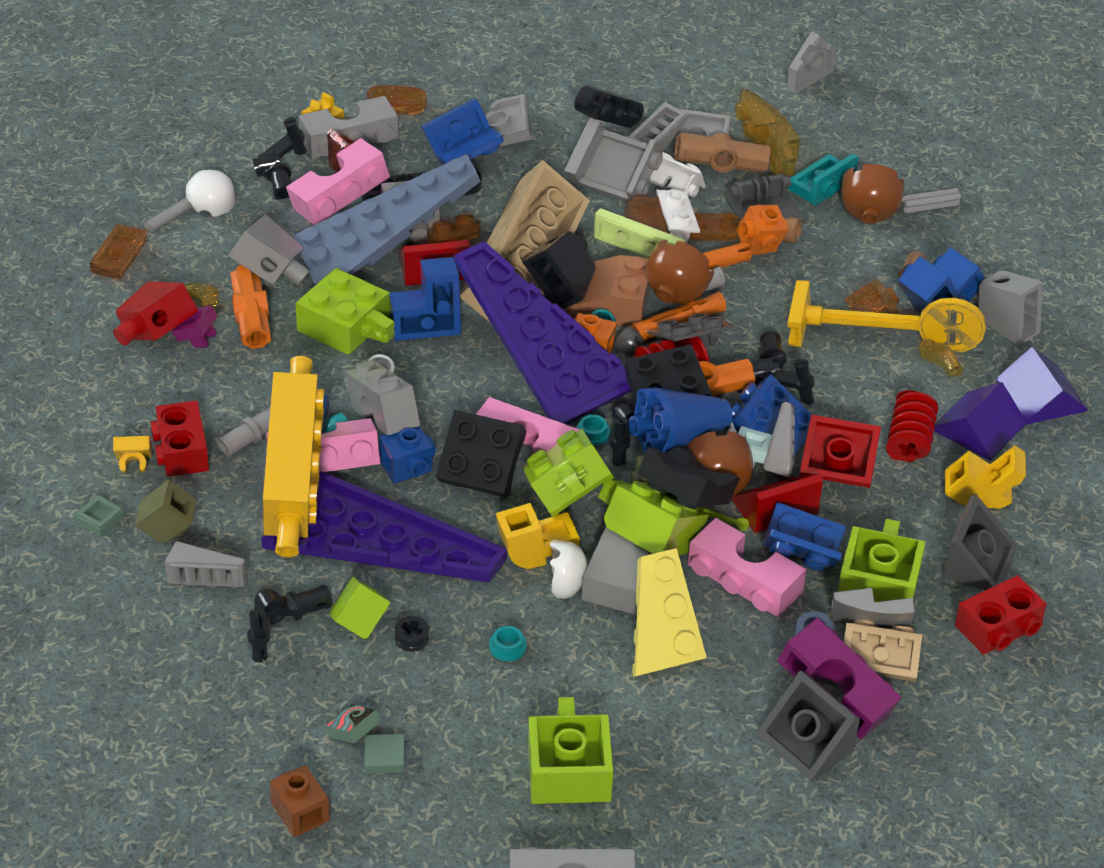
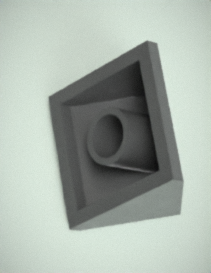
[943,494,1018,590]
[756,670,860,781]

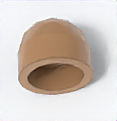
[783,217,802,244]

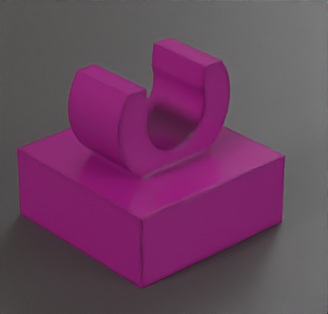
[171,305,218,348]

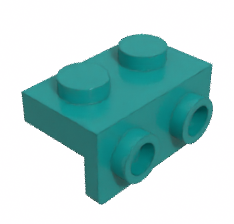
[787,153,859,206]

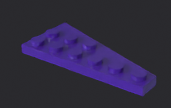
[453,241,632,425]
[261,471,507,582]

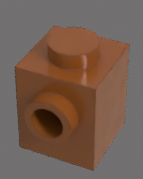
[269,765,330,838]

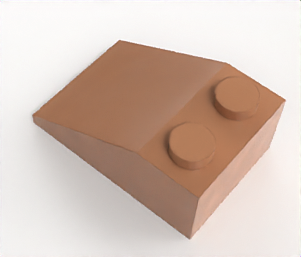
[547,255,651,327]

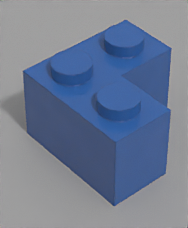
[898,247,985,313]
[390,257,461,341]

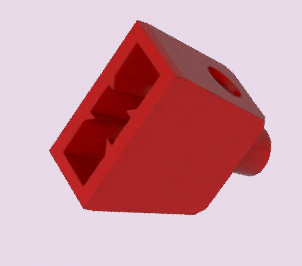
[113,282,198,346]

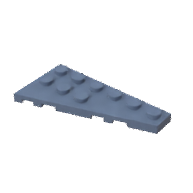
[293,154,481,285]

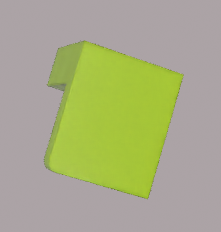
[329,576,391,639]

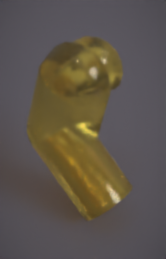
[184,283,219,307]
[919,339,963,377]

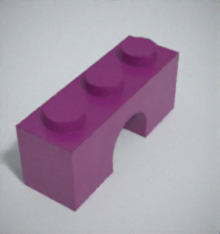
[777,617,902,740]

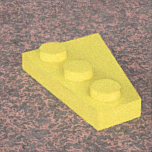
[632,548,707,677]

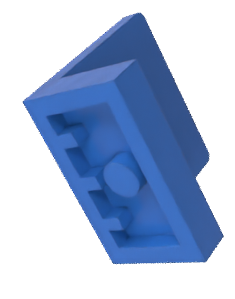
[762,502,846,572]

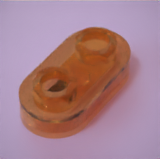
[367,85,427,114]
[689,213,742,241]
[426,214,481,244]

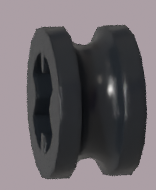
[395,616,429,652]

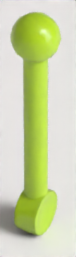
[699,507,749,531]

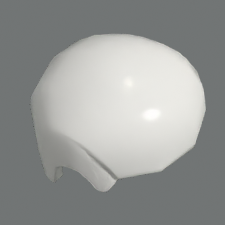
[186,170,235,217]
[550,539,588,599]

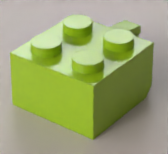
[295,268,395,355]
[522,429,614,517]
[598,478,709,555]
[838,519,926,602]
[527,697,613,804]

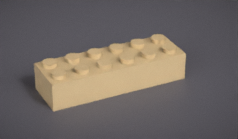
[460,160,590,322]

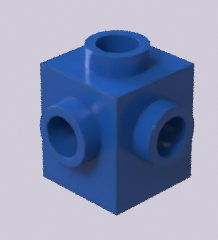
[379,426,436,484]

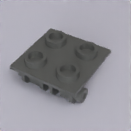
[724,173,806,222]
[646,313,736,347]

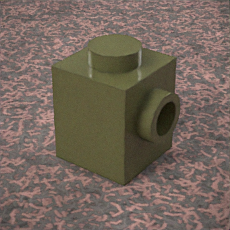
[135,480,197,543]

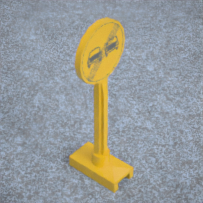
[788,280,986,352]

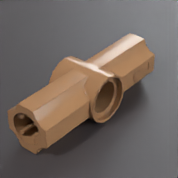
[674,132,771,173]

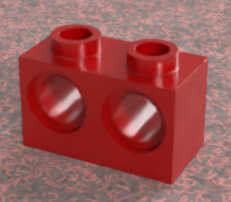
[150,400,209,477]
[955,575,1047,655]

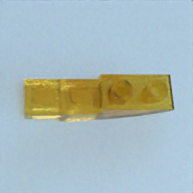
[735,89,800,178]

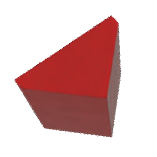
[398,240,469,286]
[799,415,881,488]
[731,474,823,533]

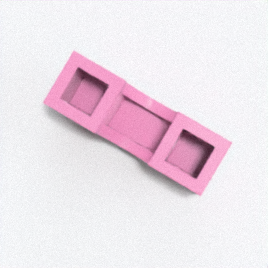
[286,138,390,225]
[476,397,580,455]
[266,418,380,472]
[688,518,806,617]

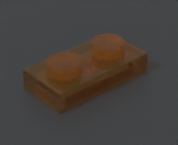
[89,224,147,280]

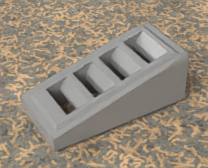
[628,102,689,152]
[763,402,795,477]
[165,541,247,587]

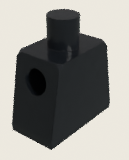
[522,231,596,309]

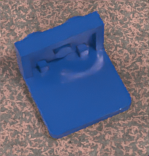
[421,98,504,164]
[731,374,812,456]

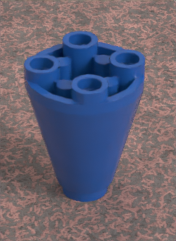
[629,387,733,453]

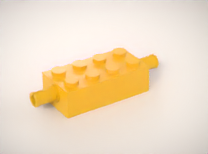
[263,356,324,558]

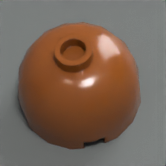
[841,164,904,224]
[646,240,714,304]
[685,431,753,497]

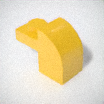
[945,445,1026,509]
[495,503,581,569]

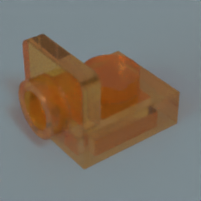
[624,196,667,233]
[844,278,900,327]

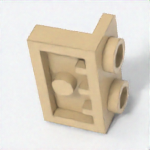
[844,620,923,682]

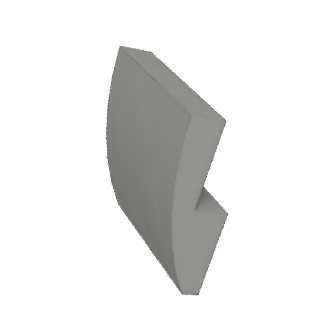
[830,588,915,629]

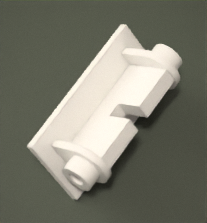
[649,152,706,198]
[656,189,700,243]

